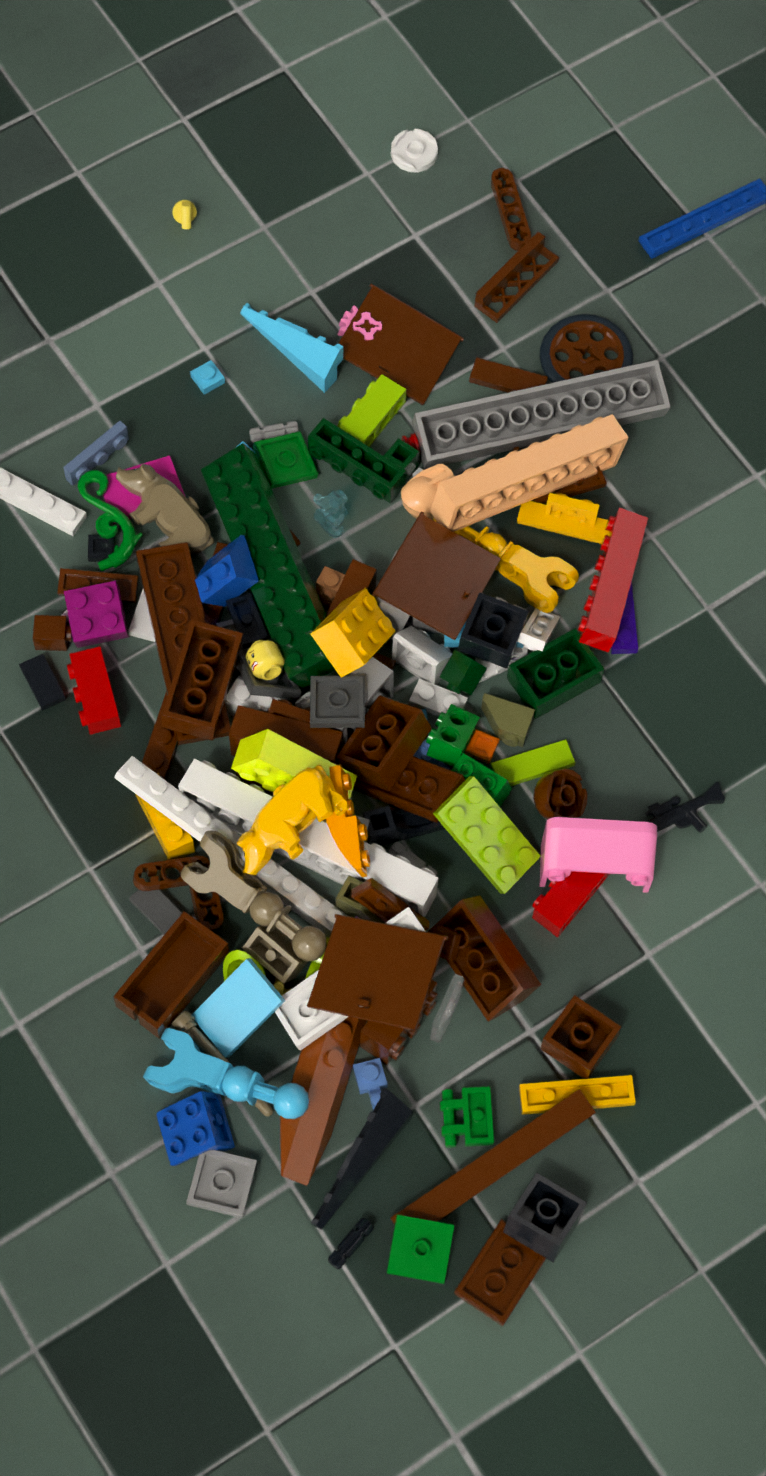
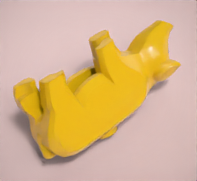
[237,765,349,876]

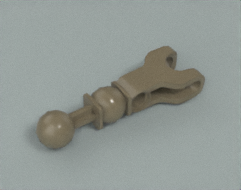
[181,831,327,961]

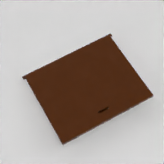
[338,283,464,405]
[372,512,501,640]
[307,914,448,1031]

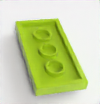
[433,776,541,894]

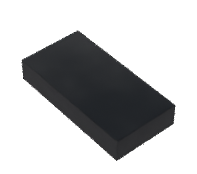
[19,654,66,711]

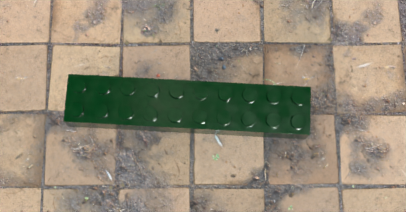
[200,443,335,688]

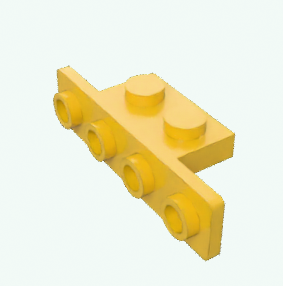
[517,493,609,544]

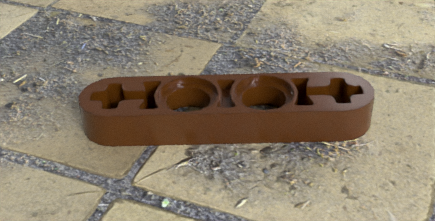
[491,168,531,251]

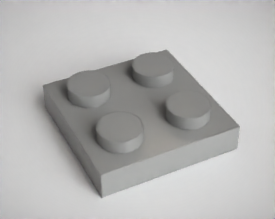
[186,1150,257,1218]

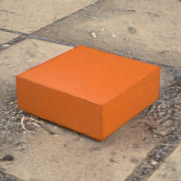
[465,729,500,765]

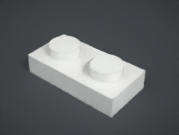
[409,679,468,717]

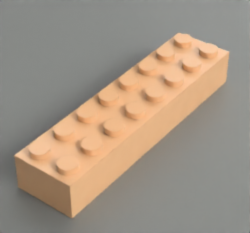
[430,414,629,532]

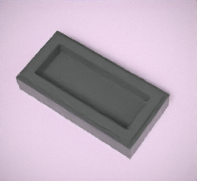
[129,880,182,935]

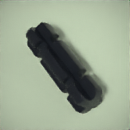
[328,1217,374,1269]

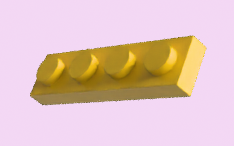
[519,1075,636,1115]

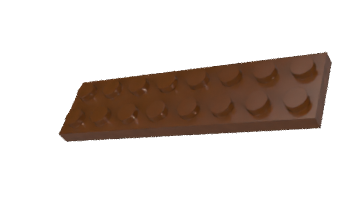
[136,542,231,745]

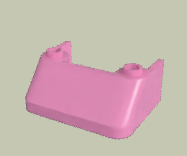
[540,817,657,893]

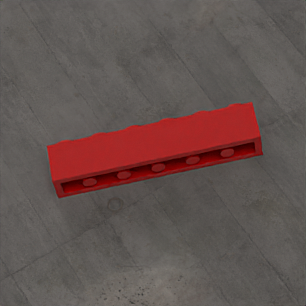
[577,507,648,652]

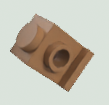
[316,566,345,608]

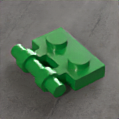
[439,1087,494,1148]

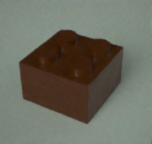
[540,995,621,1079]

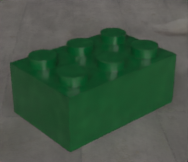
[507,628,604,719]

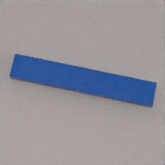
[639,178,766,259]

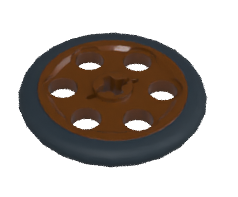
[540,314,633,383]

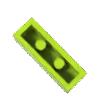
[337,374,406,447]

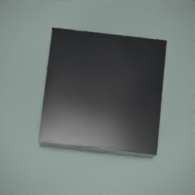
[88,535,115,562]

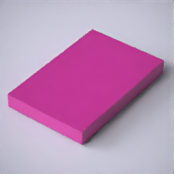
[99,455,185,524]

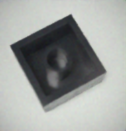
[458,592,529,669]
[503,1173,587,1263]

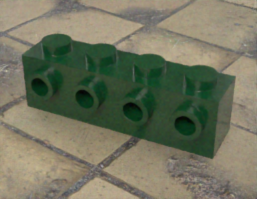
[308,418,406,503]

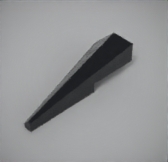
[311,1088,413,1230]

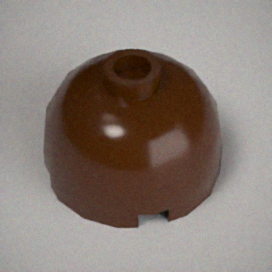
[533,769,588,820]

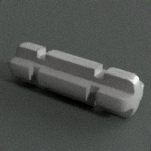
[249,421,299,443]
[388,842,437,876]

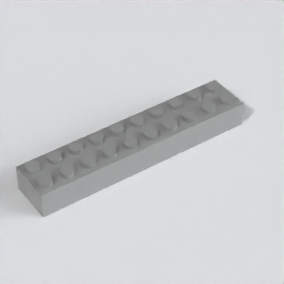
[412,360,671,470]

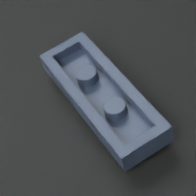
[63,421,129,486]

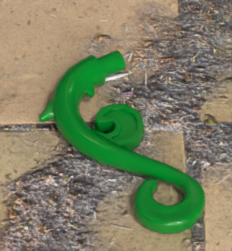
[77,470,142,572]

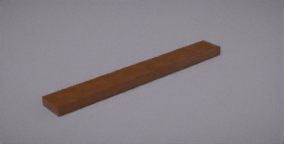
[390,1089,596,1225]

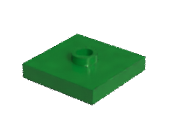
[252,431,318,489]
[386,1214,454,1284]

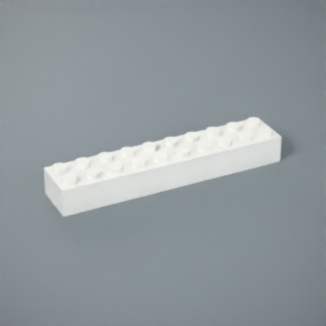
[178,759,438,918]

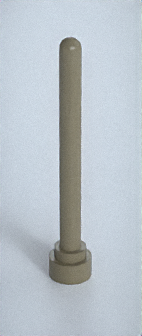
[171,1010,273,1117]

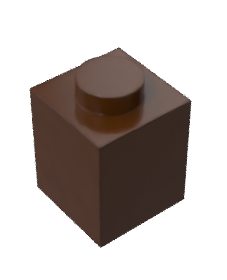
[33,615,73,651]

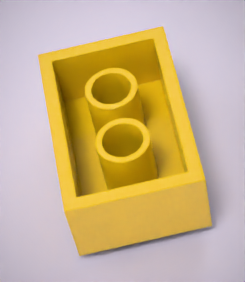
[311,588,395,678]

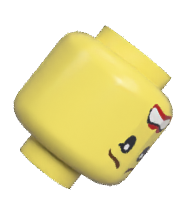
[246,640,285,680]

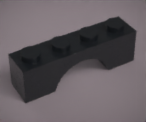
[363,806,445,846]

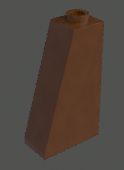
[326,559,377,616]

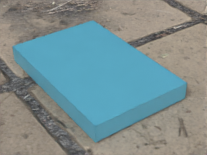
[192,959,286,1058]

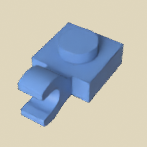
[353,1058,387,1110]

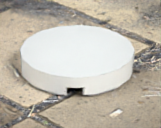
[391,129,438,172]

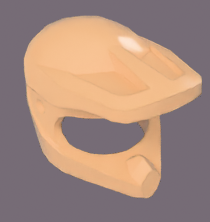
[401,464,455,519]

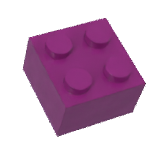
[64,581,129,648]

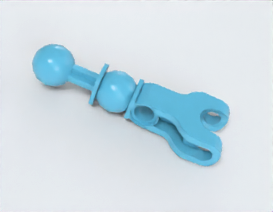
[143,1028,309,1119]

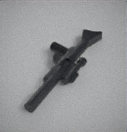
[645,782,725,833]

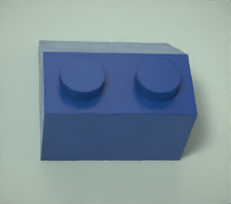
[195,535,259,607]

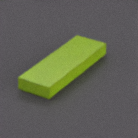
[491,739,576,786]

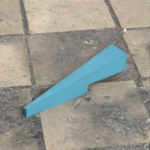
[240,303,343,393]

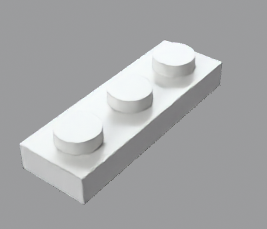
[517,608,560,651]

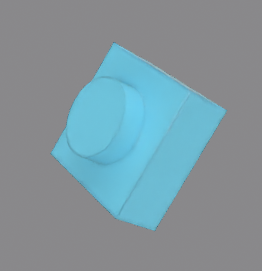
[190,360,225,395]

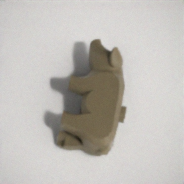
[116,464,214,556]

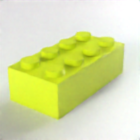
[231,729,357,799]

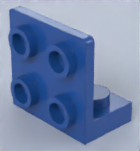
[156,1091,235,1166]

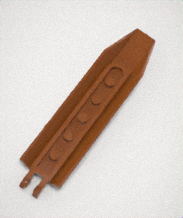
[280,1006,370,1186]

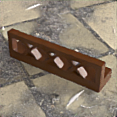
[474,232,559,323]

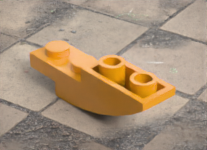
[326,765,370,877]

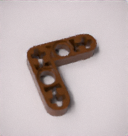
[133,856,223,933]

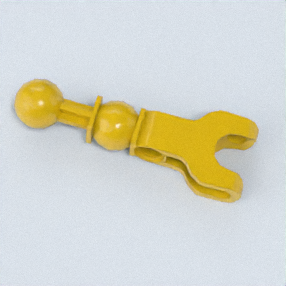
[433,518,579,613]

